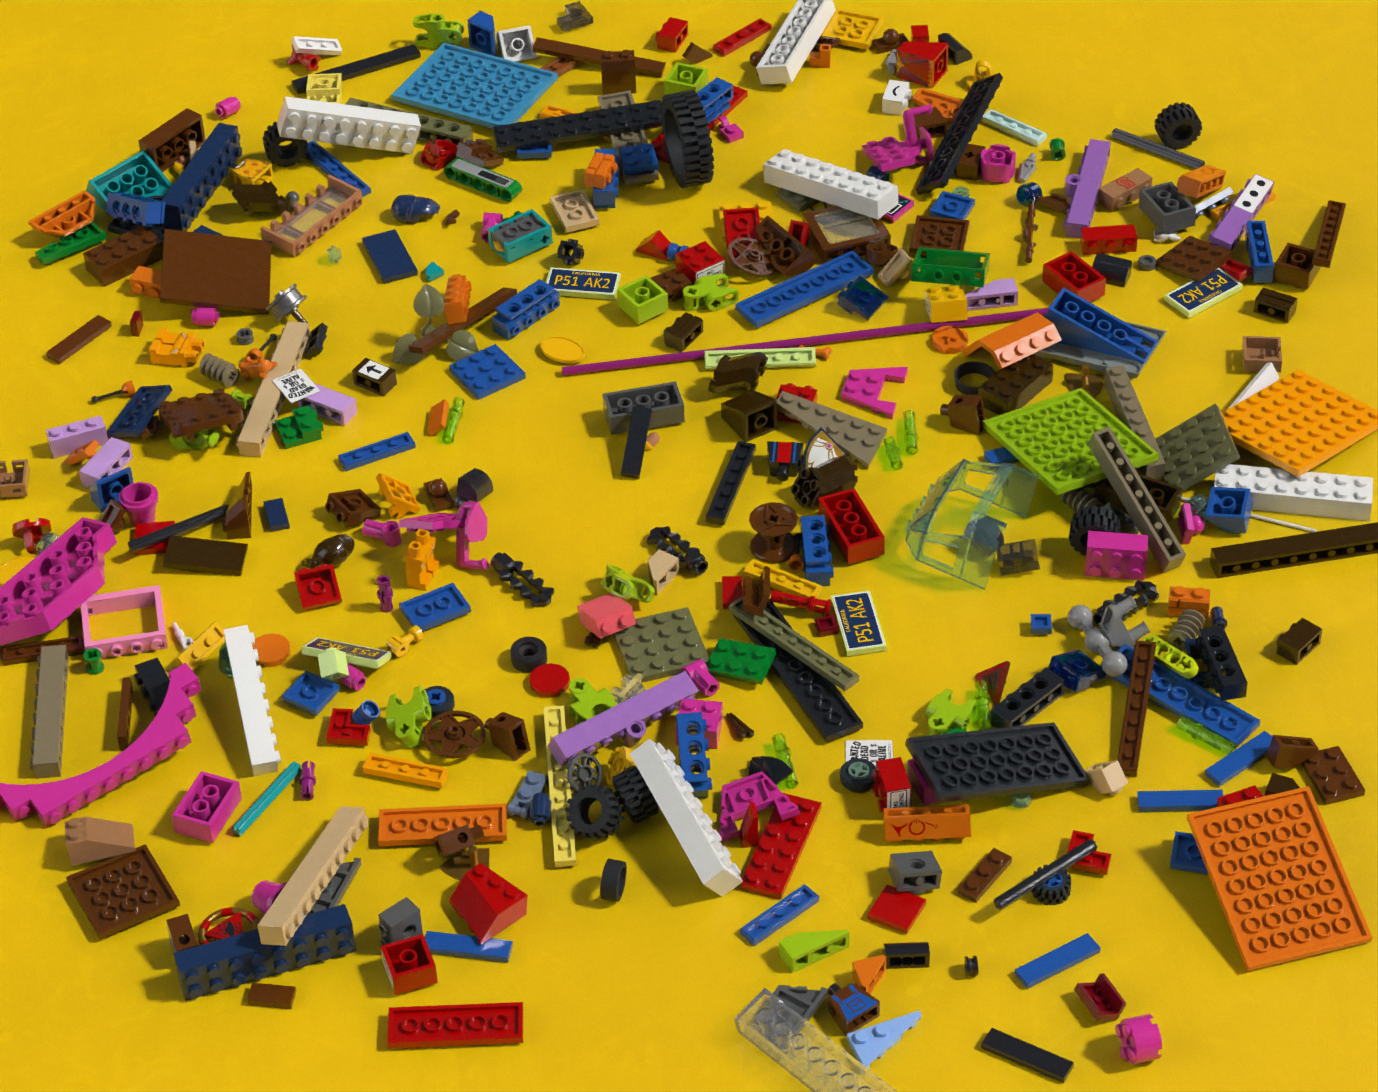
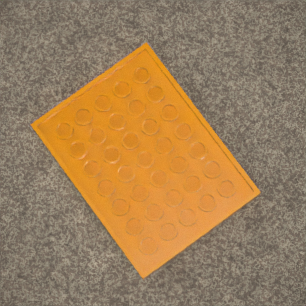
[1222,369,1378,477]

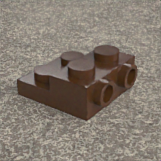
[456,139,504,167]
[650,269,692,303]
[325,489,381,527]

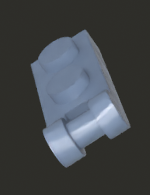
[507,771,549,820]

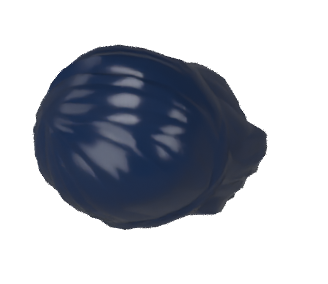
[391,195,440,223]

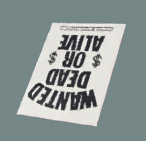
[272,369,320,403]
[845,740,893,766]

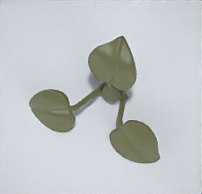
[393,284,479,365]

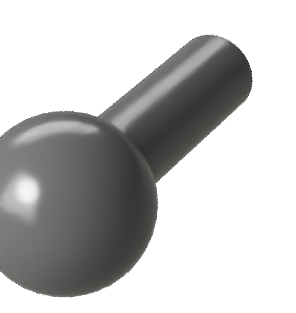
[286,191,300,212]

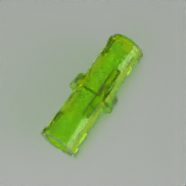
[883,436,903,470]

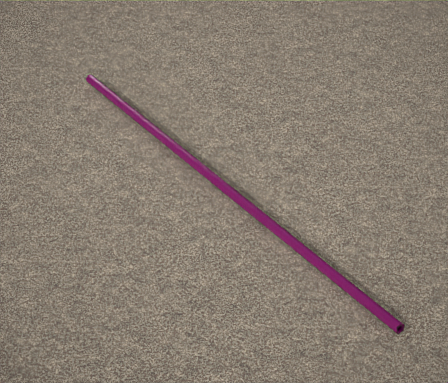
[562,307,1049,376]

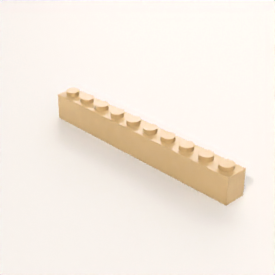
[236,321,310,457]
[257,806,368,946]

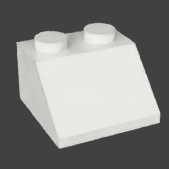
[496,25,537,62]

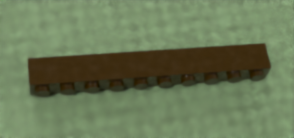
[1210,522,1378,578]

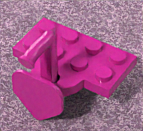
[862,104,934,172]
[399,501,489,570]

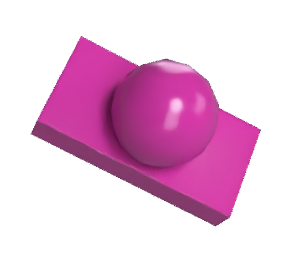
[1177,503,1205,544]

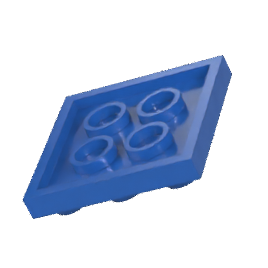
[449,344,526,400]

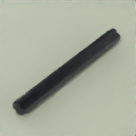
[1112,128,1205,169]
[128,504,229,552]
[993,839,1097,910]

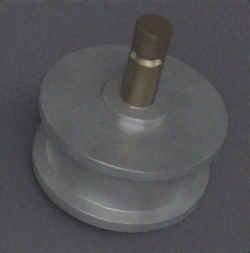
[265,283,308,323]

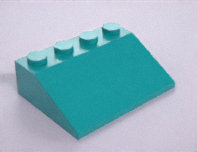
[86,150,173,216]

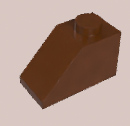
[1266,735,1319,769]

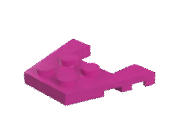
[841,367,908,419]
[719,771,800,842]

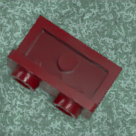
[1074,973,1126,1021]

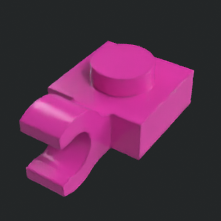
[718,116,744,143]

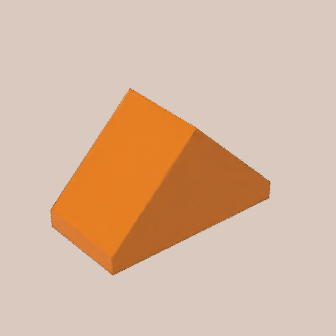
[852,955,886,994]

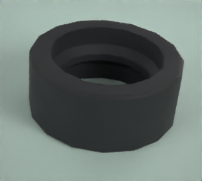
[600,859,627,902]

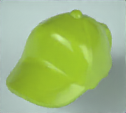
[169,429,220,450]

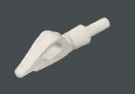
[172,622,193,650]

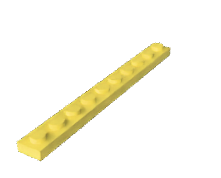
[543,705,577,867]

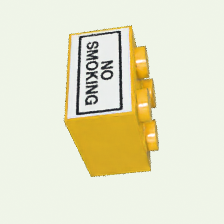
[925,285,968,323]

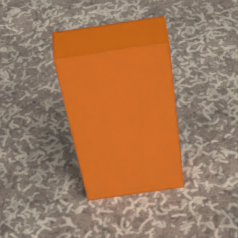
[427,399,449,436]

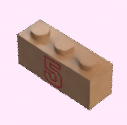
[1098,168,1152,212]

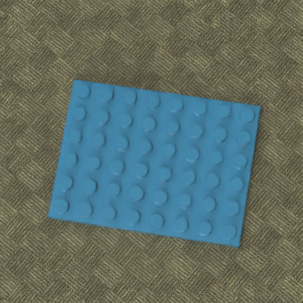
[391,43,558,129]

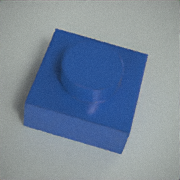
[1030,614,1052,634]

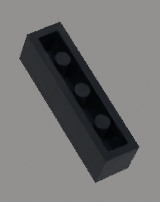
[133,657,188,725]

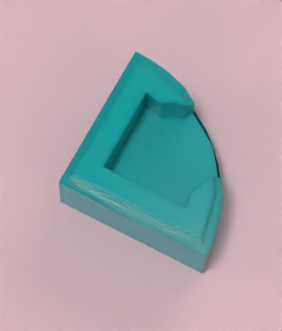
[426,262,444,282]

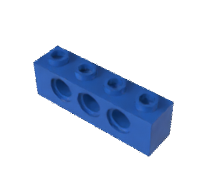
[1245,221,1274,283]

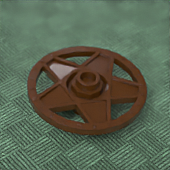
[727,238,777,277]
[423,711,486,759]

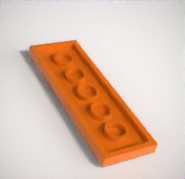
[378,804,507,847]

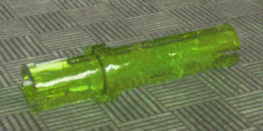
[442,397,465,444]
[903,410,919,455]
[974,680,992,730]
[1176,716,1237,755]
[772,733,799,789]

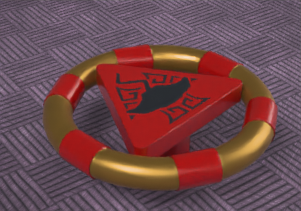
[198,907,260,945]

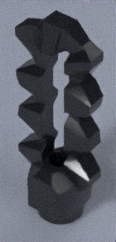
[647,526,708,575]
[491,552,554,607]
[1093,580,1159,627]

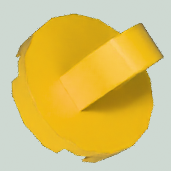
[965,60,996,88]
[605,746,636,787]

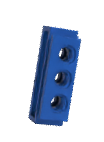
[697,78,733,123]
[593,149,619,208]
[106,192,166,227]
[492,279,560,341]
[801,515,834,586]
[676,712,712,798]

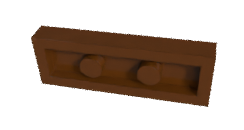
[958,848,1012,903]

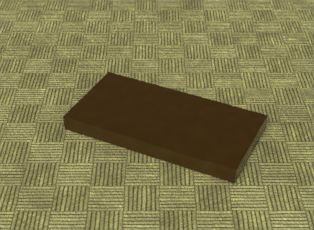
[163,535,248,576]

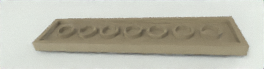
[598,90,659,186]

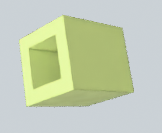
[318,648,349,681]

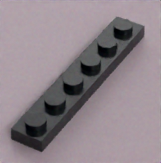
[706,441,756,525]

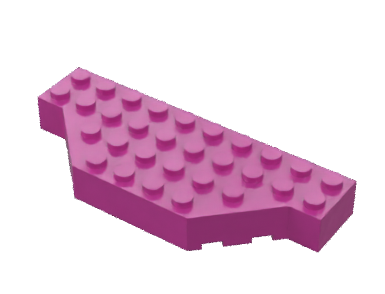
[0,517,117,646]

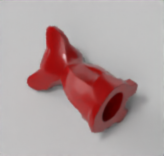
[287,44,321,71]

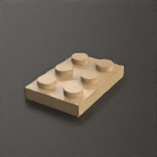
[550,189,600,233]

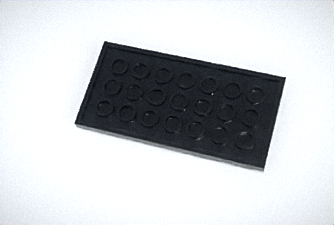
[905,722,1090,803]

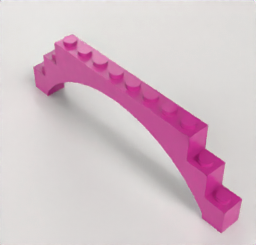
[0,663,202,827]

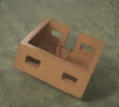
[1242,336,1282,372]
[0,459,30,498]

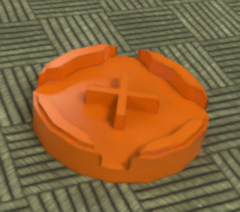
[931,326,968,354]
[252,633,291,667]

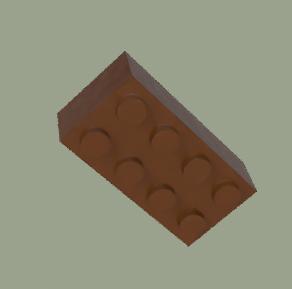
[138,108,206,172]
[83,226,163,287]

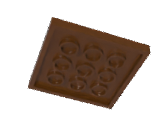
[66,844,180,940]

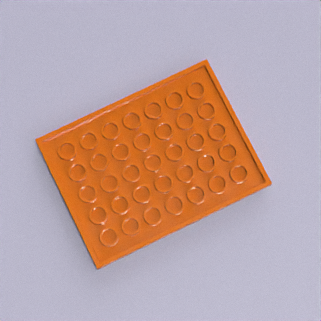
[1187,786,1373,971]

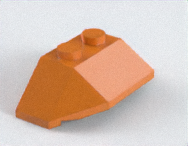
[28,190,96,238]

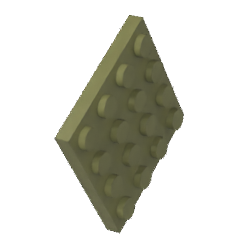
[1155,403,1240,492]
[613,607,709,685]

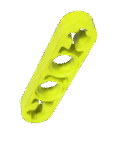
[1142,635,1199,679]

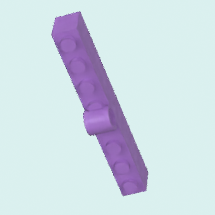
[1063,139,1111,238]
[548,671,699,766]

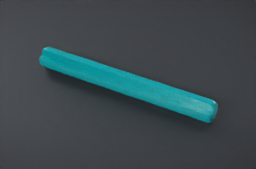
[232,761,301,836]

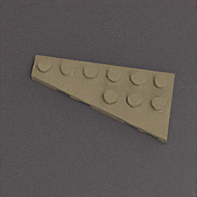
[777,391,888,470]

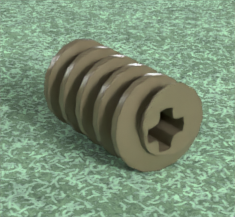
[199,353,240,387]
[1062,487,1105,513]
[1167,609,1205,652]

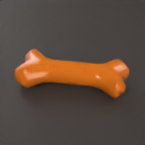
[798,344,832,360]

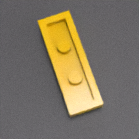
[174,621,225,671]

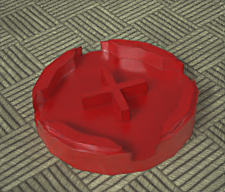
[529,663,570,697]

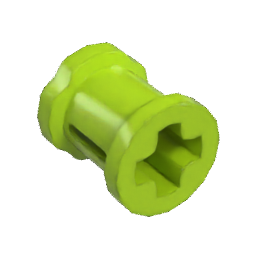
[230,389,254,410]

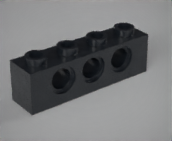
[1195,625,1248,701]
[990,668,1065,728]

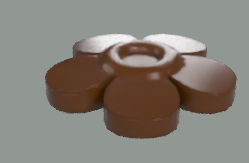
[443,209,460,226]

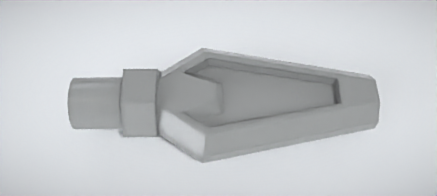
[885,49,897,75]
[1018,153,1036,183]

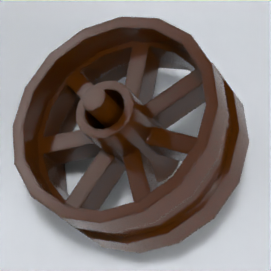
[865,241,898,266]

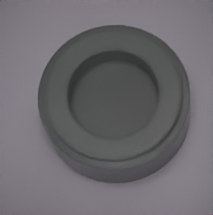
[1138,255,1156,271]

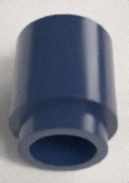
[529,793,552,826]

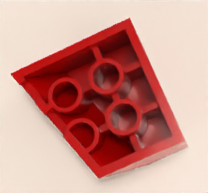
[449,863,528,945]

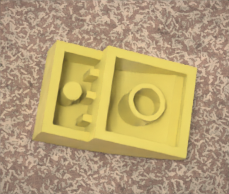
[306,73,342,104]

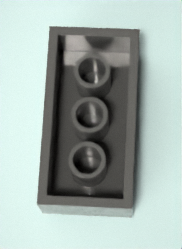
[603,381,685,435]

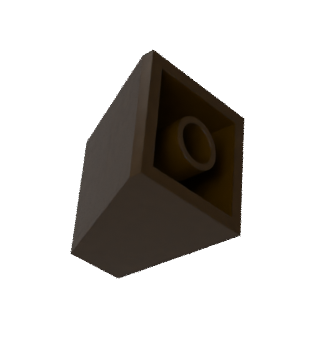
[721,390,777,442]

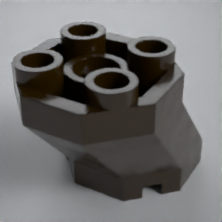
[227,181,288,217]
[708,352,768,394]
[791,455,858,508]

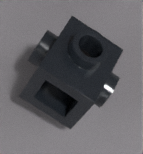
[557,239,584,265]

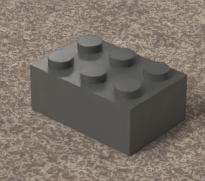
[1139,182,1196,234]

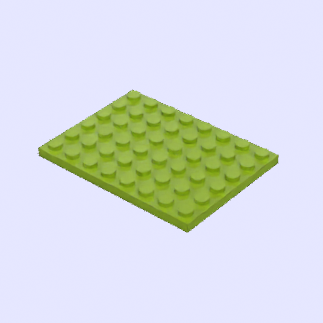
[982,388,1159,495]

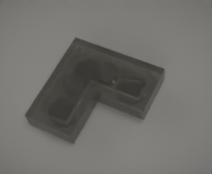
[557,1,593,32]

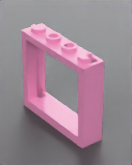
[81,585,168,658]

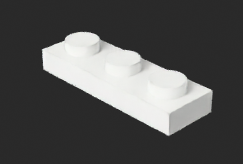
[291,36,342,56]

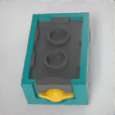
[488,209,553,263]

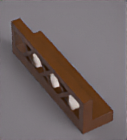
[742,566,770,617]

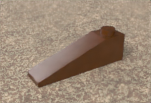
[755,215,818,277]
[222,472,252,540]

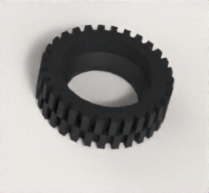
[661,90,714,188]

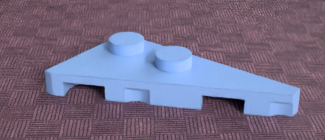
[847,1010,922,1072]

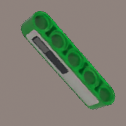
[444,158,522,202]

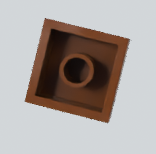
[1273,243,1320,290]

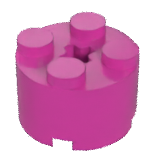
[980,144,1016,184]
[1115,1014,1162,1064]

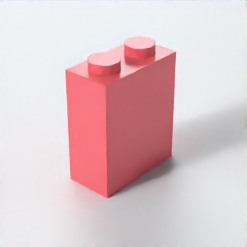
[577,593,636,639]

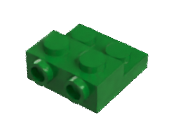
[274,405,324,449]

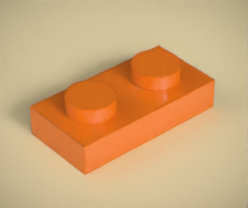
[65,439,100,466]

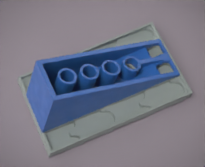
[1033,287,1167,379]

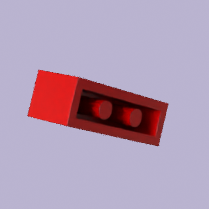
[1080,224,1138,255]

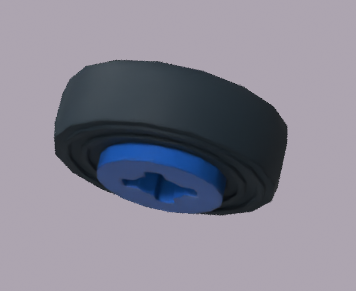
[424,686,455,718]

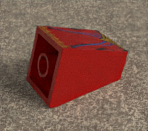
[895,41,948,88]

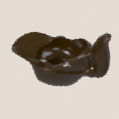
[301,534,355,569]

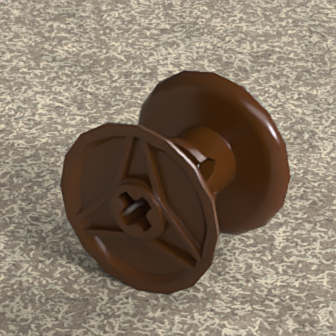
[749,502,798,563]

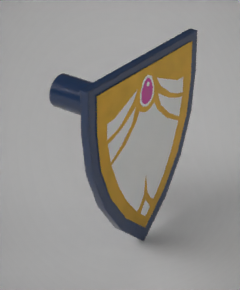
[803,427,847,468]

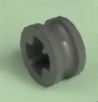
[236,328,254,345]

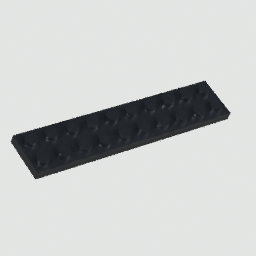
[915,73,1003,195]
[493,100,662,153]
[732,598,863,742]

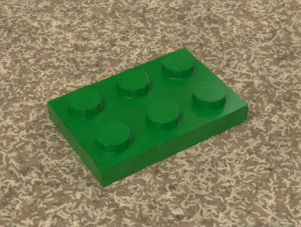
[706,638,776,685]

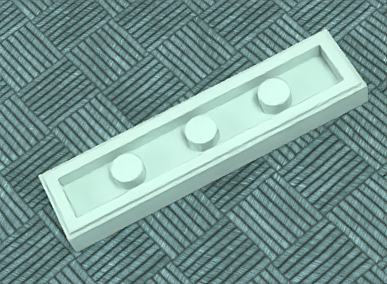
[981,109,1047,146]

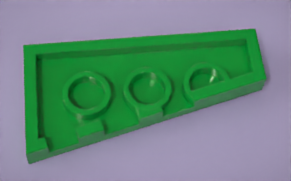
[35,222,107,265]

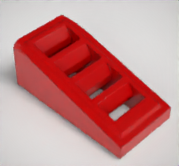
[739,802,759,848]

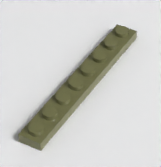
[729,596,859,691]

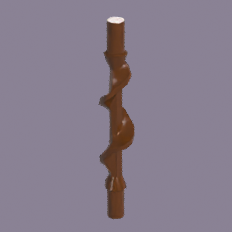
[1023,203,1038,263]

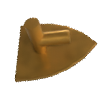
[1066,364,1103,398]
[440,846,489,880]

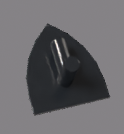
[748,756,794,785]

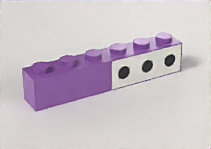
[1208,174,1274,251]

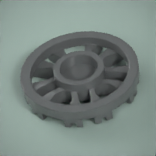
[566,753,602,792]

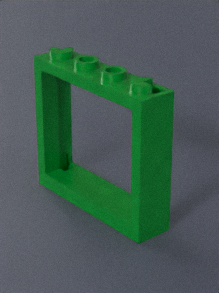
[911,247,990,287]

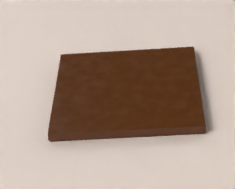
[160,229,271,314]

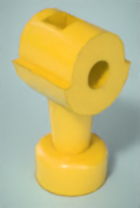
[386,625,424,657]

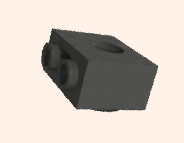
[888,851,942,894]
[378,897,423,945]

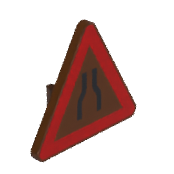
[975,661,1010,705]

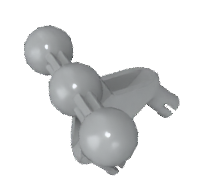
[1067,595,1150,677]

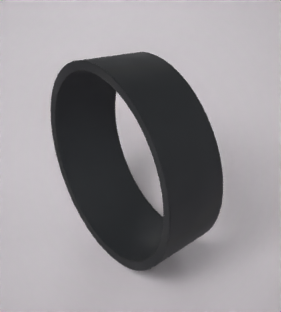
[954,361,995,395]

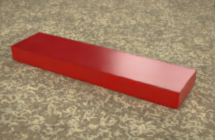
[713,18,772,57]

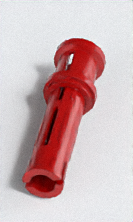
[770,590,831,617]

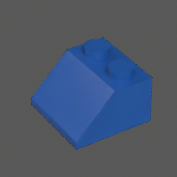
[467,10,497,57]
[89,467,134,512]
[1205,487,1253,533]

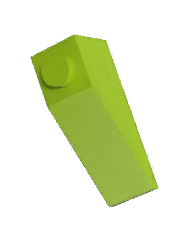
[779,930,849,973]

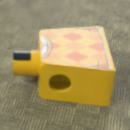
[229,158,273,185]

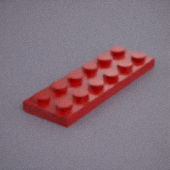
[740,793,822,900]
[387,1002,523,1049]

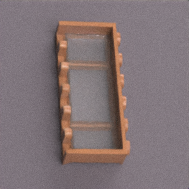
[261,174,362,258]

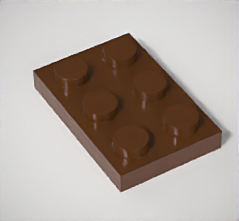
[1301,746,1365,805]

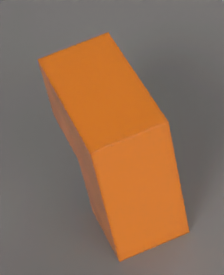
[809,44,831,68]

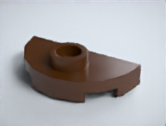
[813,37,841,52]
[1036,194,1069,214]
[140,415,161,440]

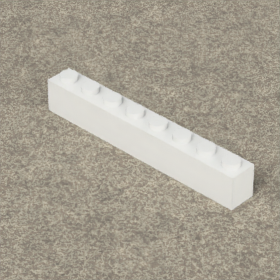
[223,625,281,776]

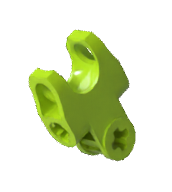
[413,13,464,50]
[683,274,739,311]
[600,564,655,603]
[568,678,617,724]
[386,686,431,748]
[925,689,978,736]

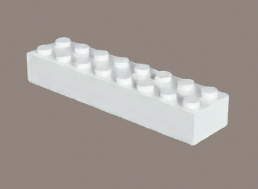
[756,0,836,85]
[277,96,421,154]
[763,149,898,219]
[1214,464,1373,521]
[630,739,743,897]

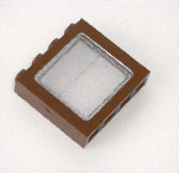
[802,206,891,264]

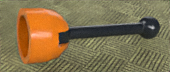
[246,334,277,360]
[91,380,136,403]
[788,533,804,571]

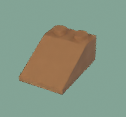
[65,817,136,866]

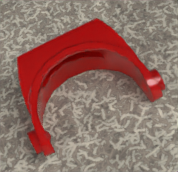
[428,139,459,158]
[420,142,455,171]

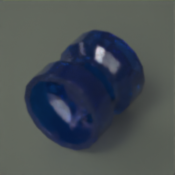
[866,165,890,182]

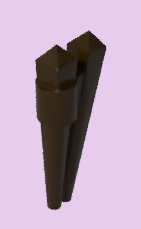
[584,632,601,649]
[726,713,754,739]

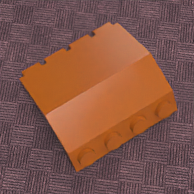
[962,312,1062,370]

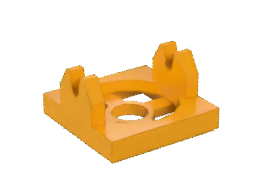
[376,473,420,519]

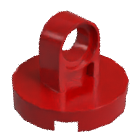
[12,518,52,554]

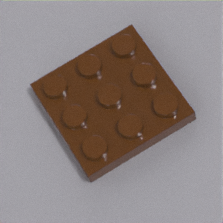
[909,215,969,255]
[1156,236,1233,282]

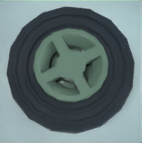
[840,758,876,792]

